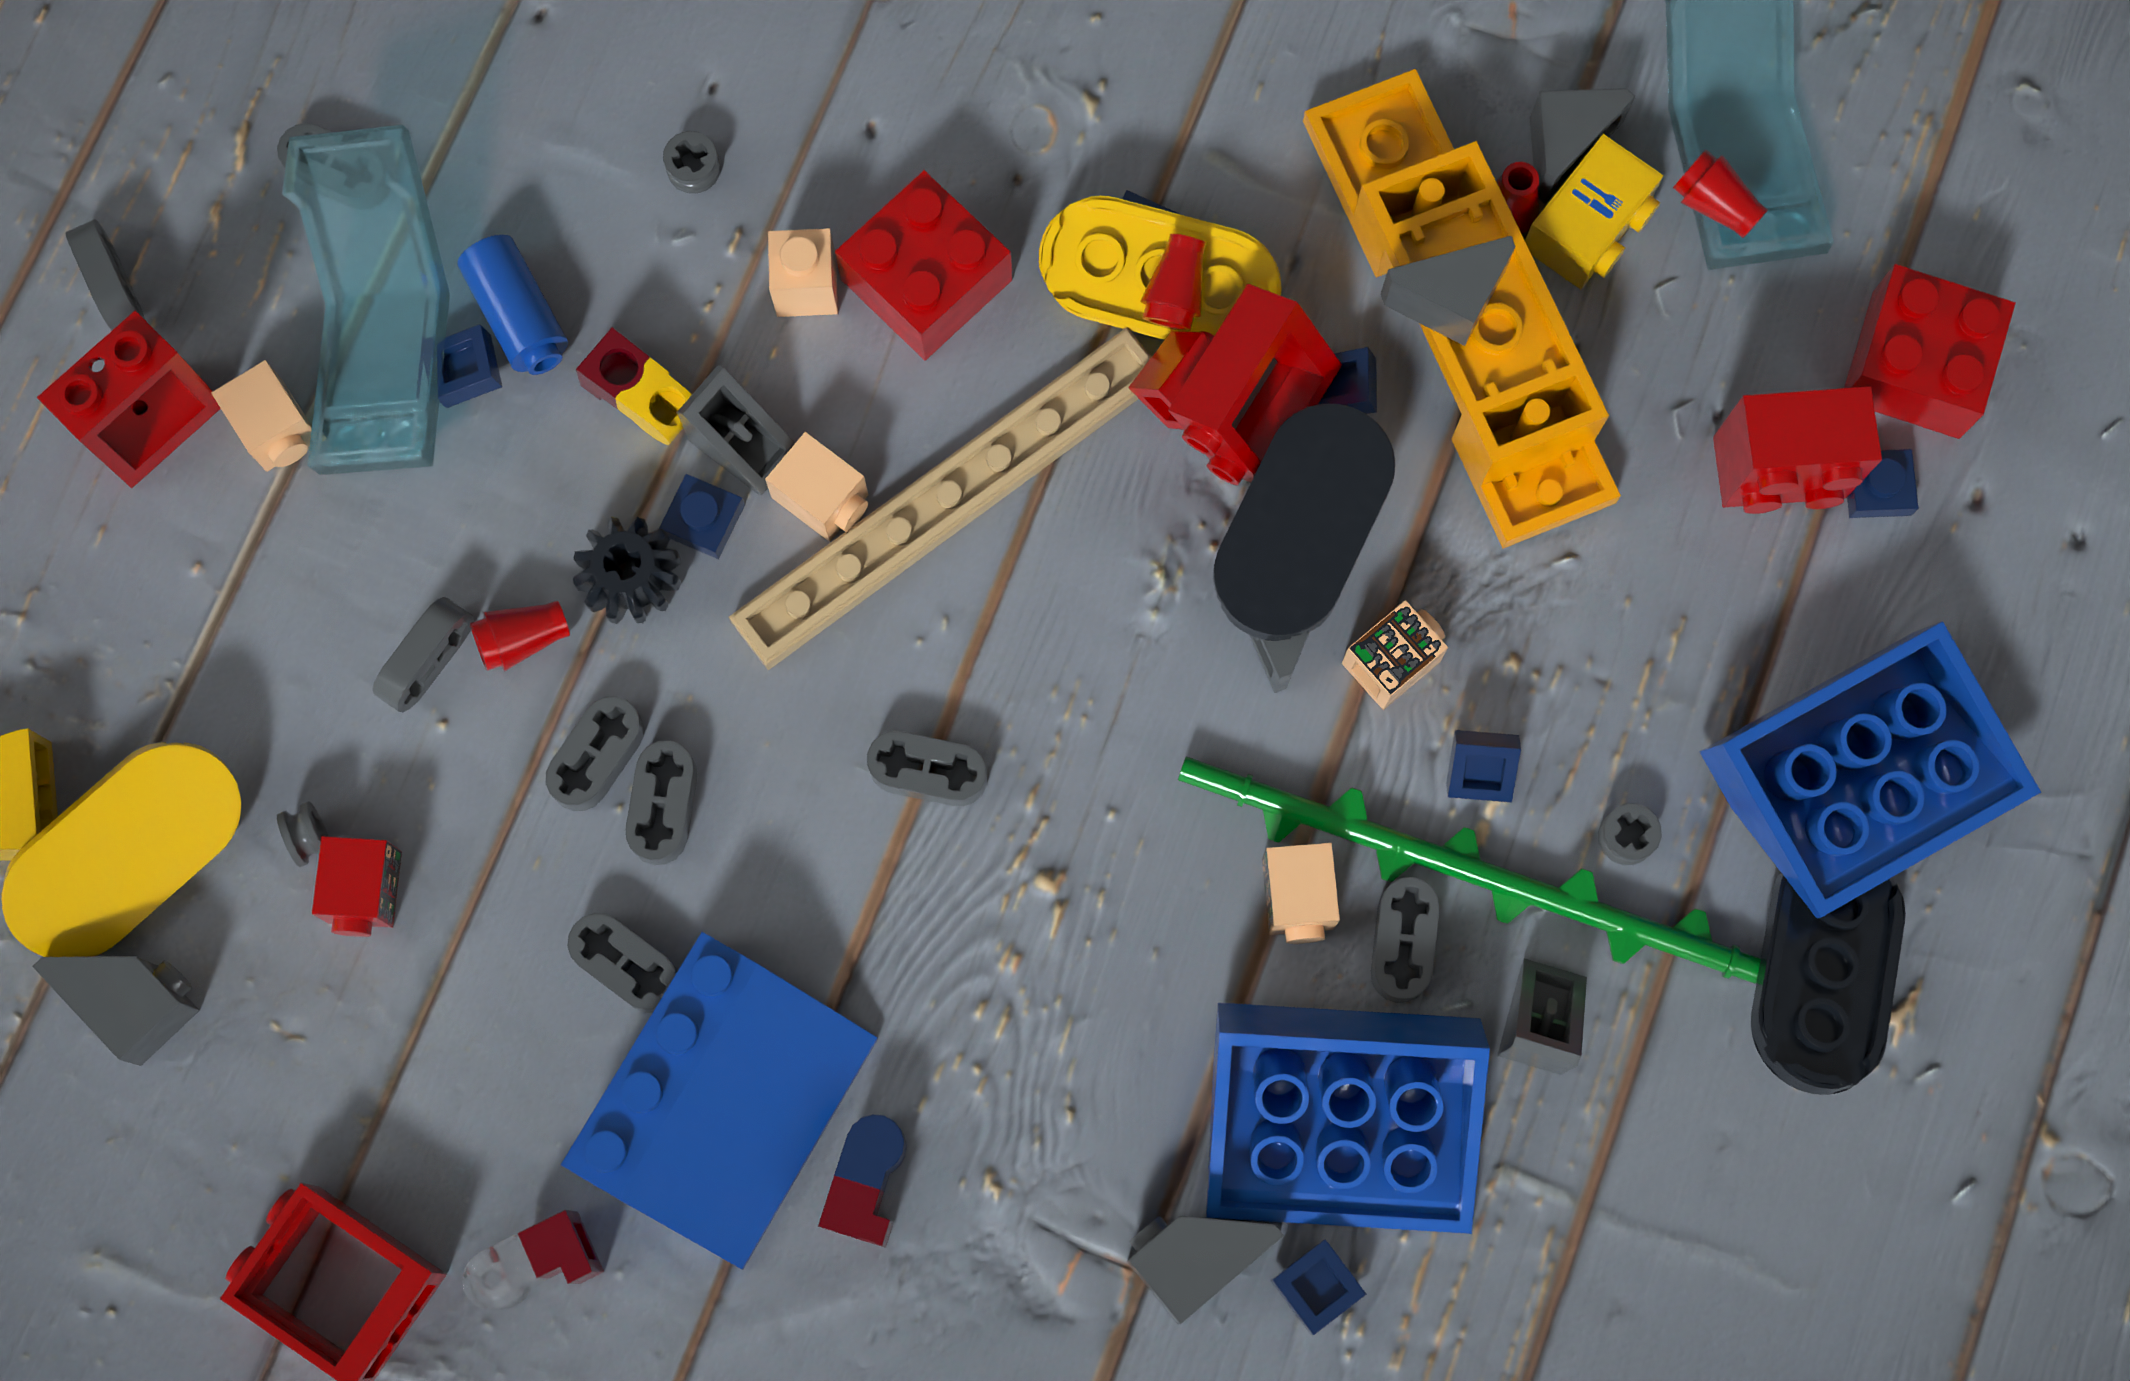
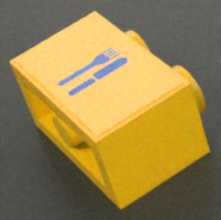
[1525,134,1664,290]

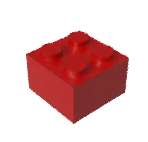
[835,170,1012,361]
[1844,264,2016,439]
[1713,386,1882,514]

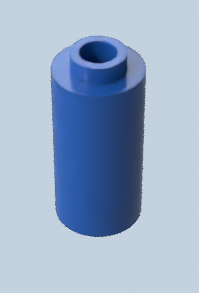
[457,235,568,375]

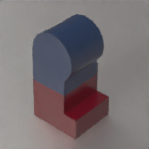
[818,1114,907,1248]

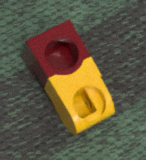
[576,327,692,446]

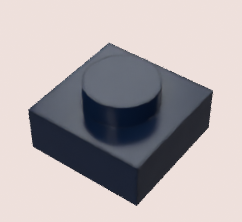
[424,324,503,408]
[1318,347,1377,414]
[1847,449,1919,518]
[659,474,745,559]
[1446,730,1521,803]
[1270,1239,1367,1335]

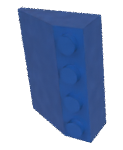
[1699,621,2041,918]
[561,932,878,1270]
[1206,1003,1490,1234]

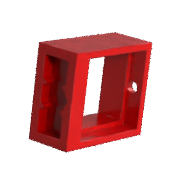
[1168,284,1342,485]
[37,310,221,488]
[220,1183,447,1381]

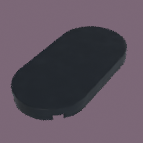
[1213,404,1395,641]
[1751,872,1906,1095]

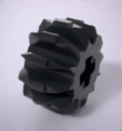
[573,516,681,624]

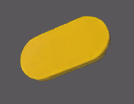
[1039,196,1282,340]
[1,742,241,957]

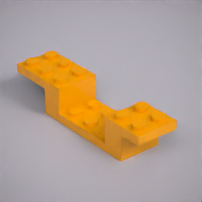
[1303,69,1621,549]

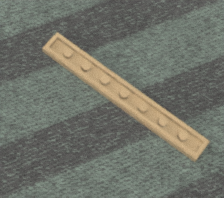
[729,327,1152,670]

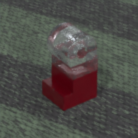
[462,1210,604,1310]

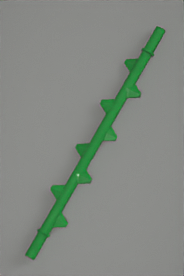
[1178,756,1761,984]

